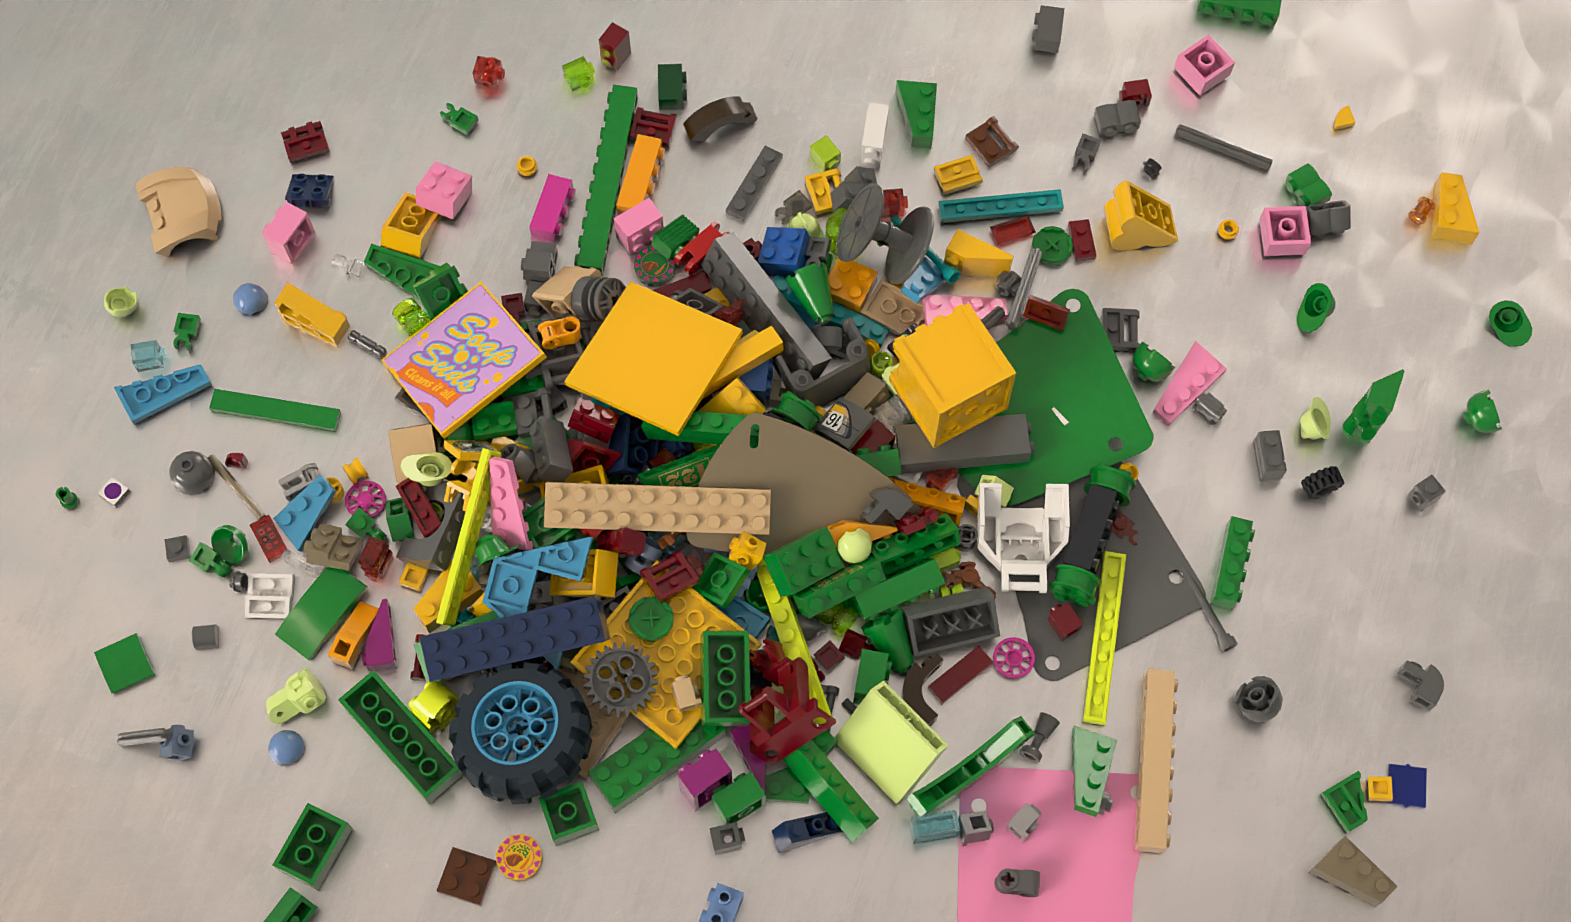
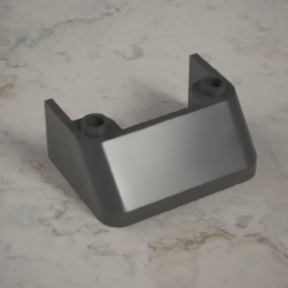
[773,317,872,407]

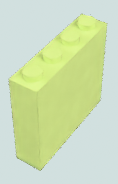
[834,681,949,804]

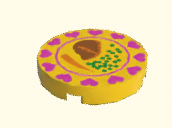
[496,834,542,881]

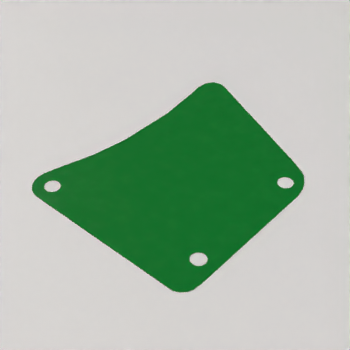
[887,289,1154,506]

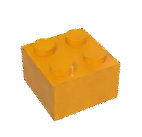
[828,258,878,314]

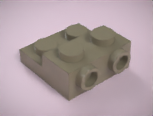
[303,524,363,571]

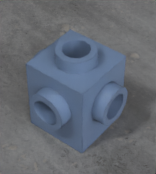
[159,725,195,761]

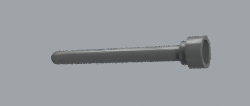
[1180,562,1238,652]

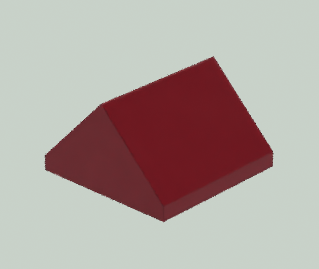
[567,438,621,474]

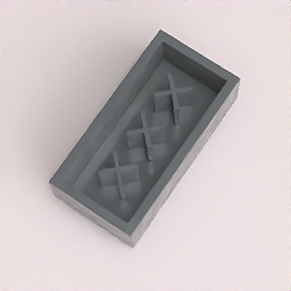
[902,586,1000,657]

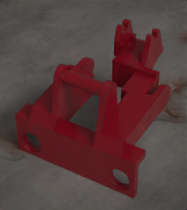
[738,638,836,766]

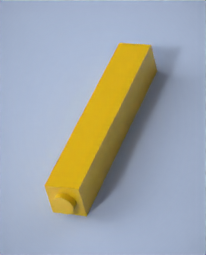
[702,326,783,399]

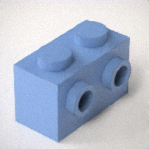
[699,883,744,922]

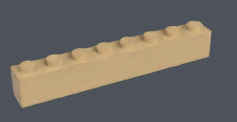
[1134,668,1178,854]

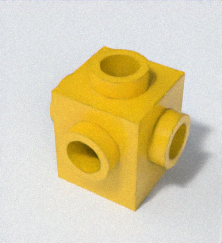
[728,531,767,571]

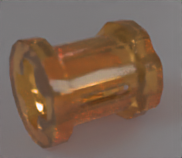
[1408,197,1435,224]

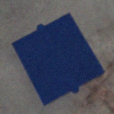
[1387,764,1427,808]

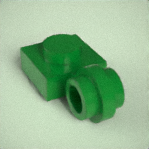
[345,508,387,546]
[188,542,232,578]

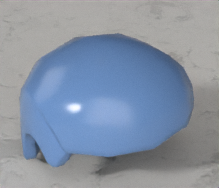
[233,283,268,315]
[268,730,304,765]

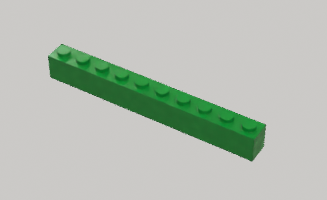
[574,84,638,276]

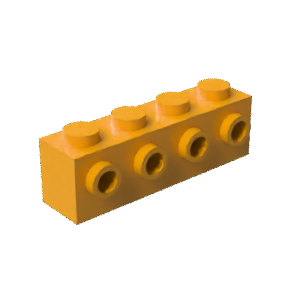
[616,134,665,215]
[887,477,966,528]

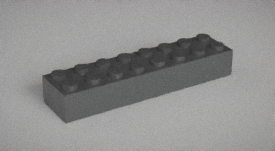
[701,232,832,381]

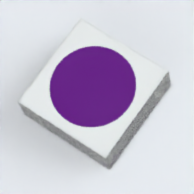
[97,477,130,507]

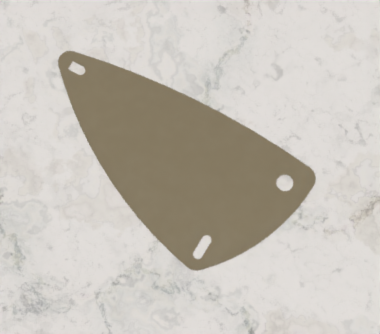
[687,413,922,556]

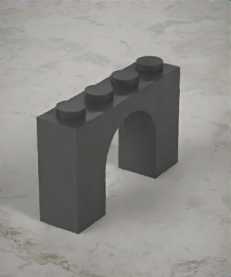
[396,480,465,571]

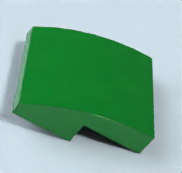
[94,633,155,694]

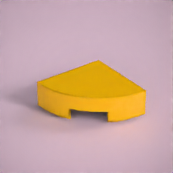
[1334,105,1356,130]

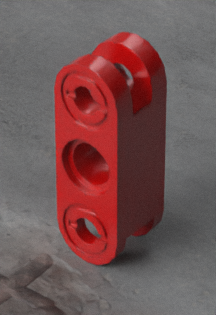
[674,221,729,276]

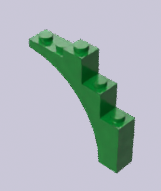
[906,716,1035,817]

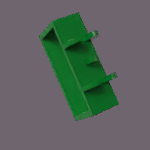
[1342,369,1405,443]

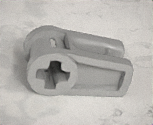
[278,463,319,501]

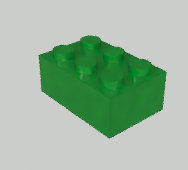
[763,526,845,597]
[272,803,353,890]

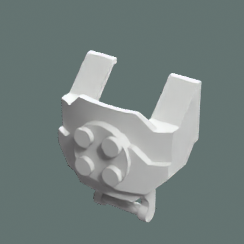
[977,483,1070,593]

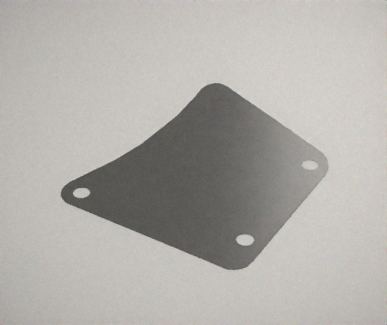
[957,462,1206,681]

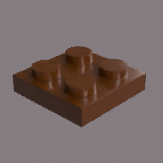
[436,847,496,906]

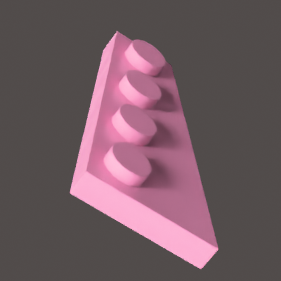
[922,294,1008,326]
[1153,341,1227,426]
[489,456,534,551]

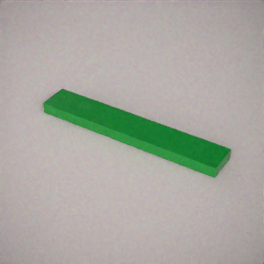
[209,389,341,431]

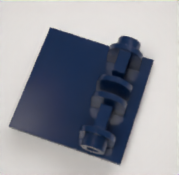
[285,173,334,208]

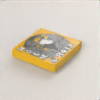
[444,440,501,461]

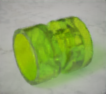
[392,298,431,337]
[817,602,859,637]

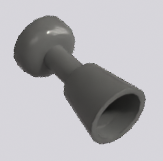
[1020,712,1060,763]

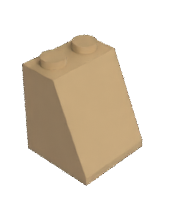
[532,266,603,323]
[388,423,439,483]

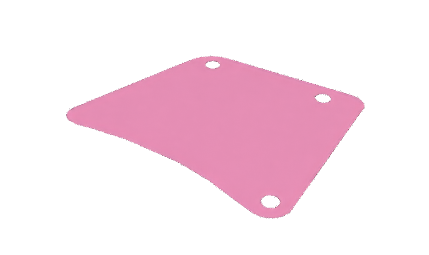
[957,767,1141,922]

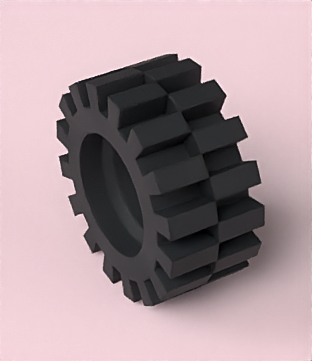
[1301,466,1345,499]

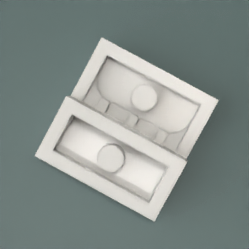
[245,573,295,619]

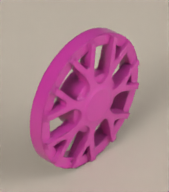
[345,481,386,518]
[993,637,1035,679]

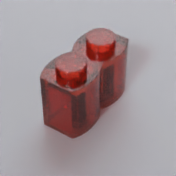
[358,536,393,580]

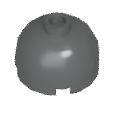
[169,451,215,496]
[1235,676,1283,722]

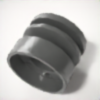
[571,276,626,322]

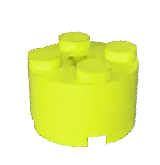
[408,681,460,734]

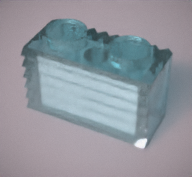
[909,810,960,844]

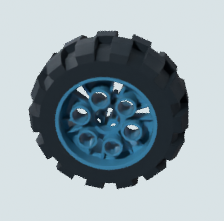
[449,662,593,804]

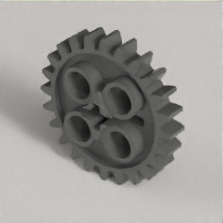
[584,642,658,718]

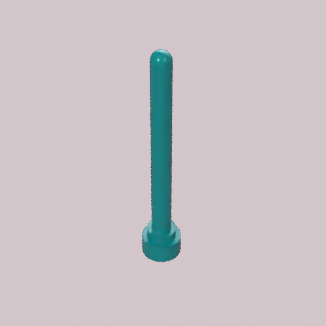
[890,215,961,284]

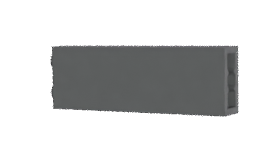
[895,414,1034,474]

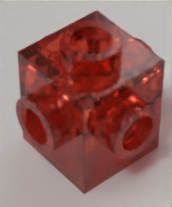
[472,56,505,88]

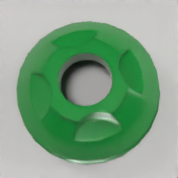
[211,525,248,564]

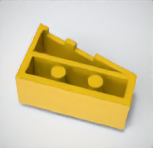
[1431,172,1480,244]
[274,282,350,347]
[413,560,483,633]

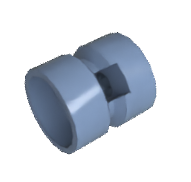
[624,536,664,575]

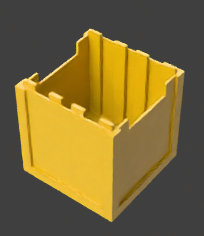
[889,303,1016,448]

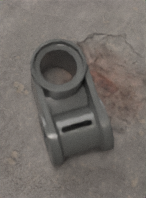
[994,868,1040,897]

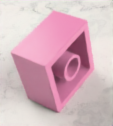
[1174,34,1235,96]
[416,161,472,219]
[614,198,664,256]
[262,202,315,264]
[1259,206,1311,256]

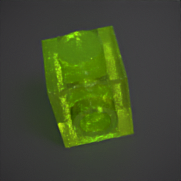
[562,56,595,92]

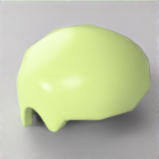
[104,287,137,317]
[838,528,872,563]

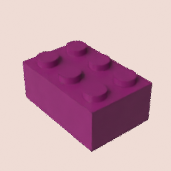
[677,748,733,812]

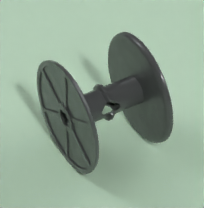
[836,183,934,284]

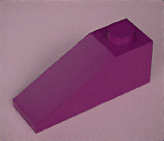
[362,598,397,672]
[731,724,767,795]

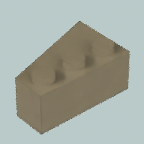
[1308,836,1398,907]

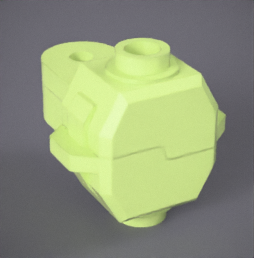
[265,668,326,723]

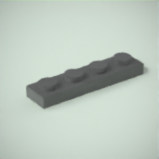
[726,145,783,222]

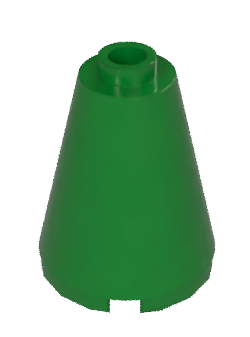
[786,262,834,324]
[861,608,914,673]

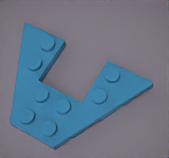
[483,537,593,669]

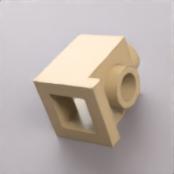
[671,675,702,713]

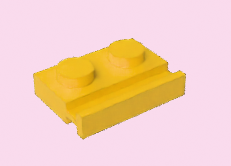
[934,155,983,195]

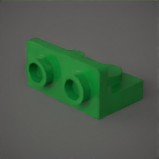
[471,401,518,441]

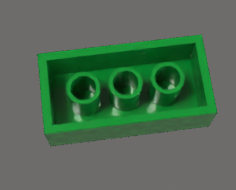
[700,631,751,726]

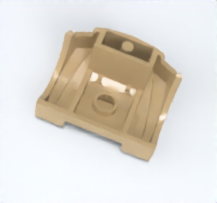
[135,167,221,257]

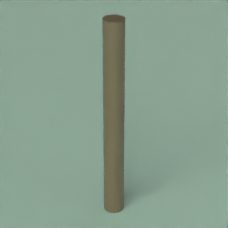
[208,454,266,521]

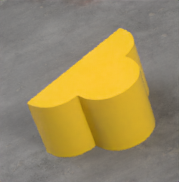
[1104,180,1178,251]

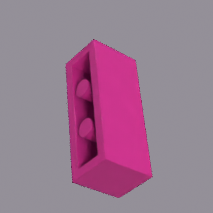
[529,174,576,242]

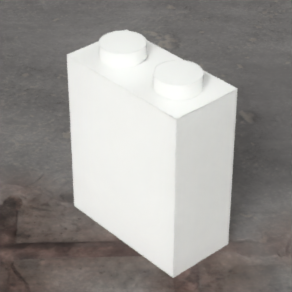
[860,102,889,168]

